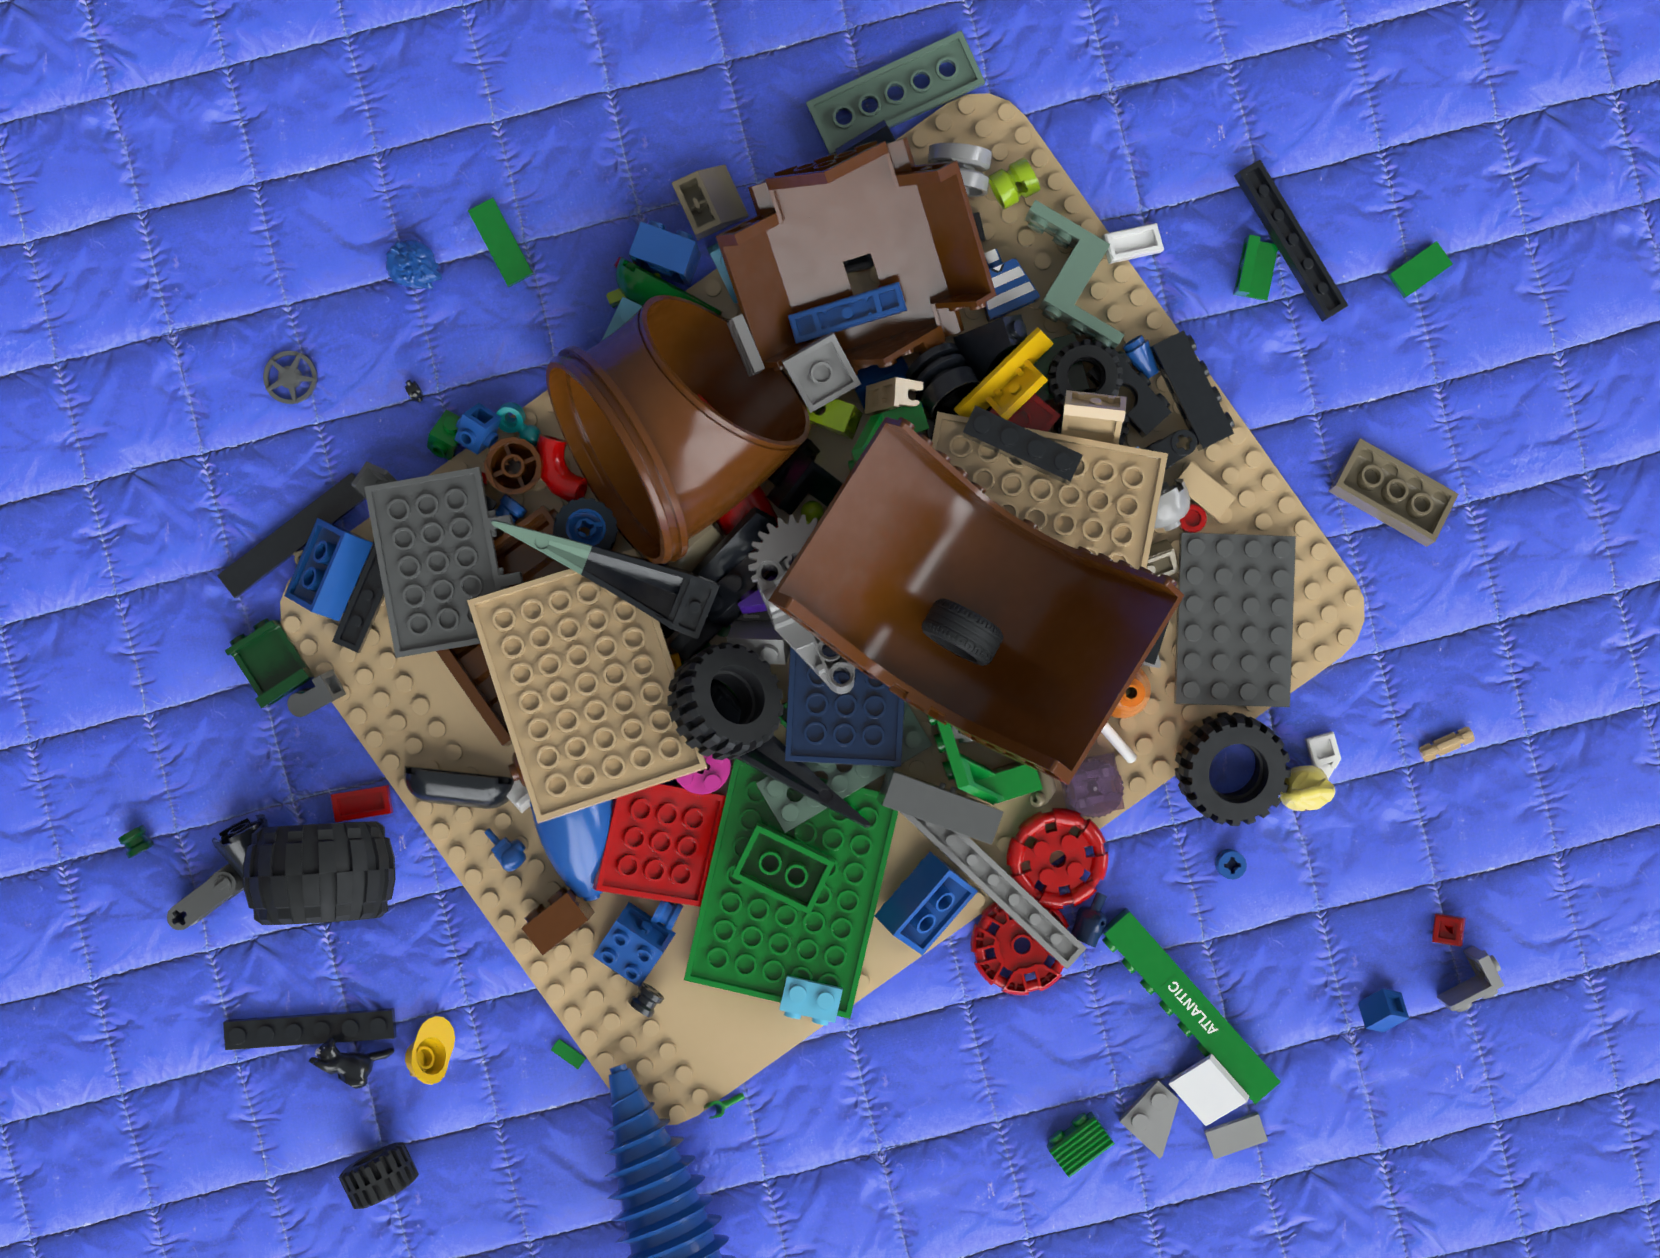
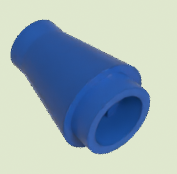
[1122,335,1160,379]

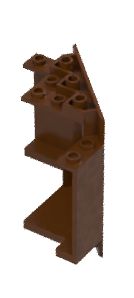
[716,137,997,376]

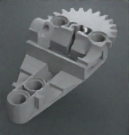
[748,515,855,694]

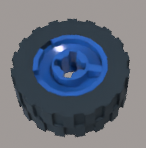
[552,497,618,550]

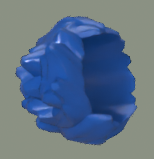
[386,240,442,289]

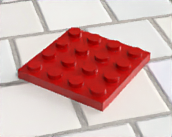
[592,783,726,907]

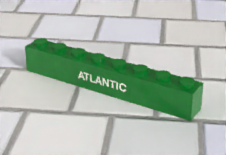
[1102,908,1281,1105]

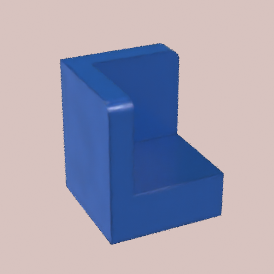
[1358,989,1409,1032]

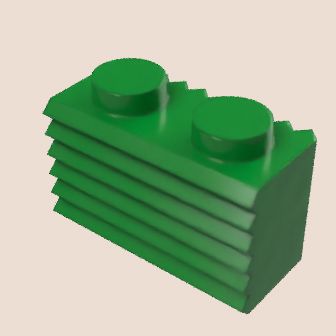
[1047,1111,1115,1178]

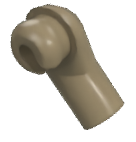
[1029,770,1056,807]

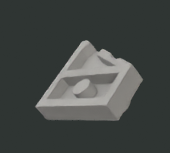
[1119,1078,1179,1159]

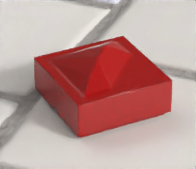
[1432,913,1466,947]

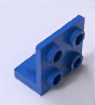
[593,902,676,986]

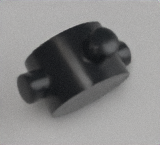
[405,380,423,402]

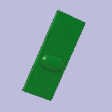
[551,1039,586,1069]

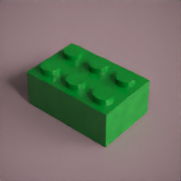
[731,821,835,915]

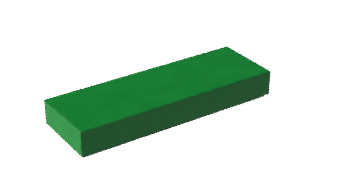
[468,198,534,287]

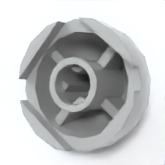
[1154,479,1190,531]

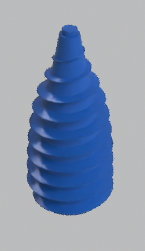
[605,1063,736,1258]

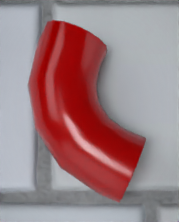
[537,434,587,502]

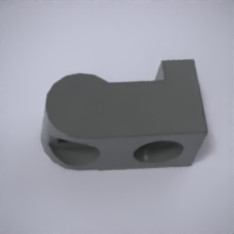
[287,669,346,717]

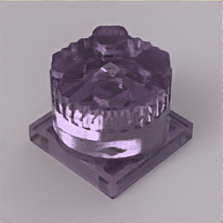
[1061,752,1125,818]

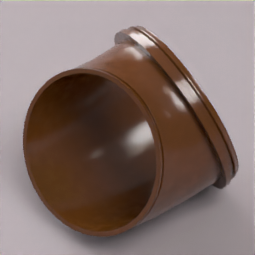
[546,295,811,564]

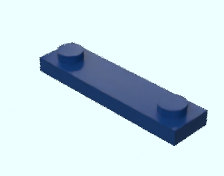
[788,282,908,344]

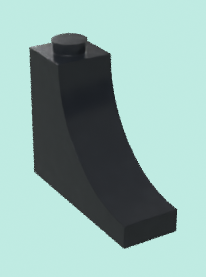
[953,314,1028,411]

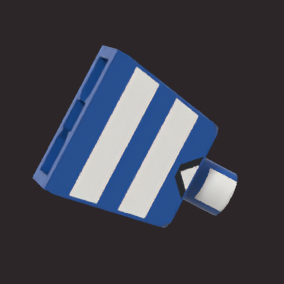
[984,249,1040,323]

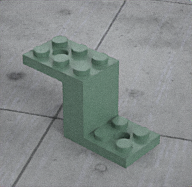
[1025,200,1125,350]

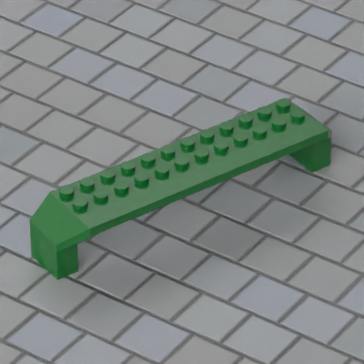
[848,401,1043,805]

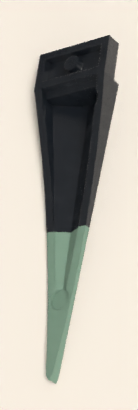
[491,520,720,639]

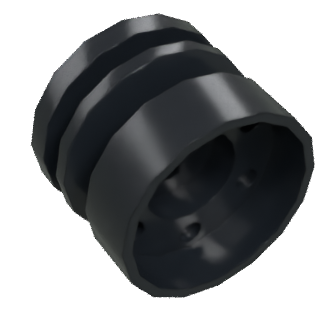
[905,343,981,419]

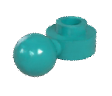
[496,402,542,446]

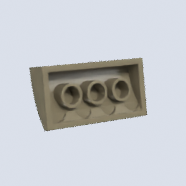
[1329,438,1459,547]

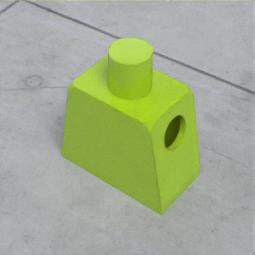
[805,399,863,440]

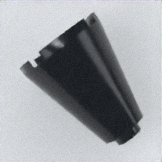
[212,814,269,879]

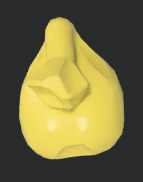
[1279,765,1335,811]

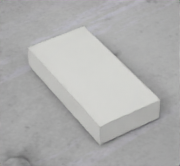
[1101,223,1164,264]

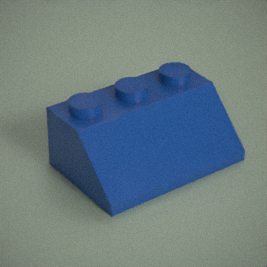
[284,518,373,621]
[874,851,978,955]

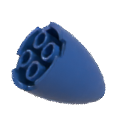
[530,799,613,901]

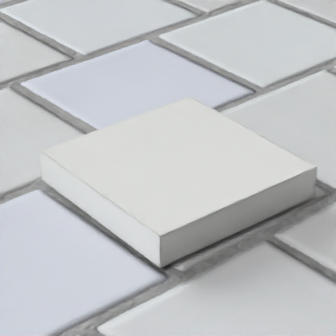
[1169,1054,1250,1126]

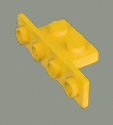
[954,327,1054,420]

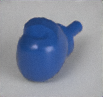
[484,828,526,872]

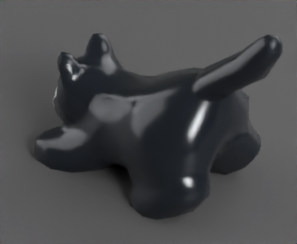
[309,1037,394,1089]

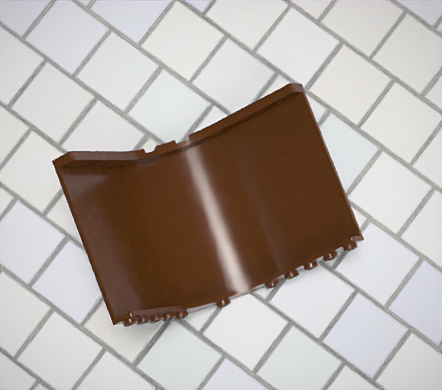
[768,417,1185,785]

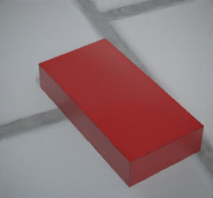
[331,785,393,822]

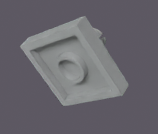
[781,332,861,413]

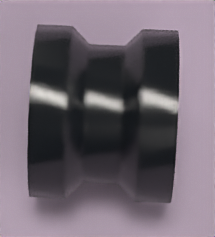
[628,982,664,1018]

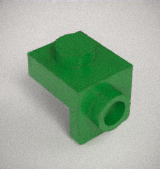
[427,409,460,460]

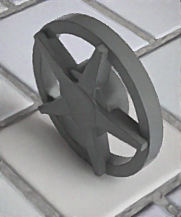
[263,351,318,404]

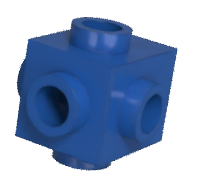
[454,403,502,455]

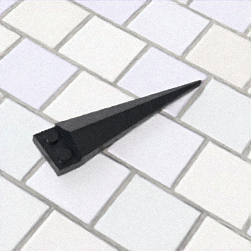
[710,679,870,828]

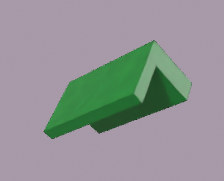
[1233,234,1278,301]

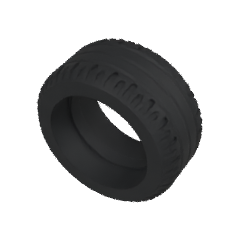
[921,598,1003,666]

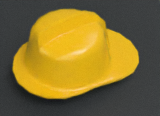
[405,1016,455,1085]

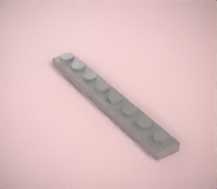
[900,812,1087,969]

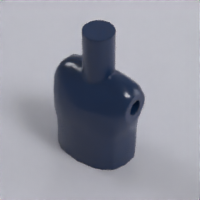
[1071,892,1107,948]

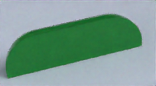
[616,257,723,316]

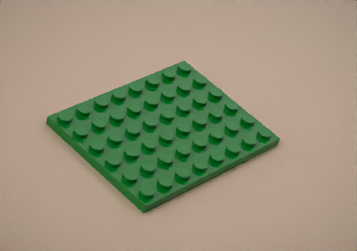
[684,758,899,1019]

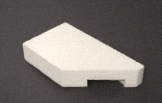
[1304,731,1341,780]

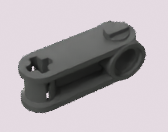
[167,864,244,930]

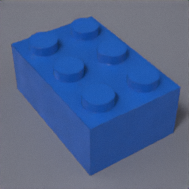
[629,220,701,287]

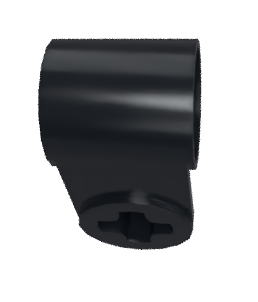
[1144,430,1197,470]

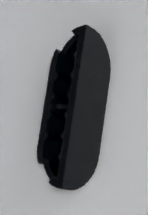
[404,766,514,809]

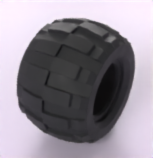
[243,821,396,925]

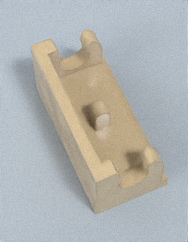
[865,377,923,415]

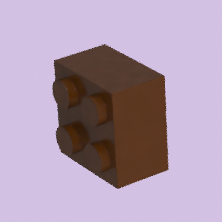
[521,886,595,956]

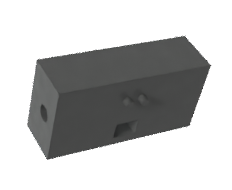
[877,768,1004,845]

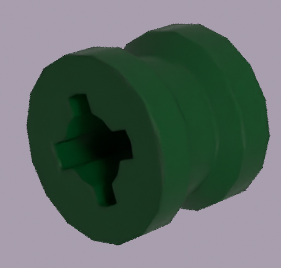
[118,825,155,858]

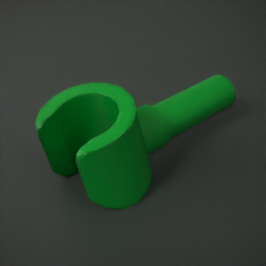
[704,1093,745,1119]

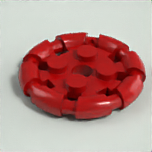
[1006,808,1109,909]
[970,901,1069,996]

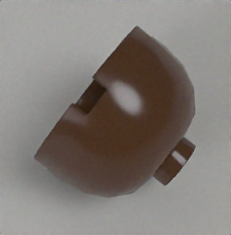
[484,437,543,495]

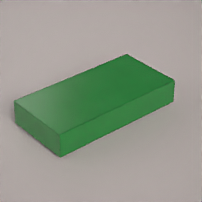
[1388,241,1453,298]

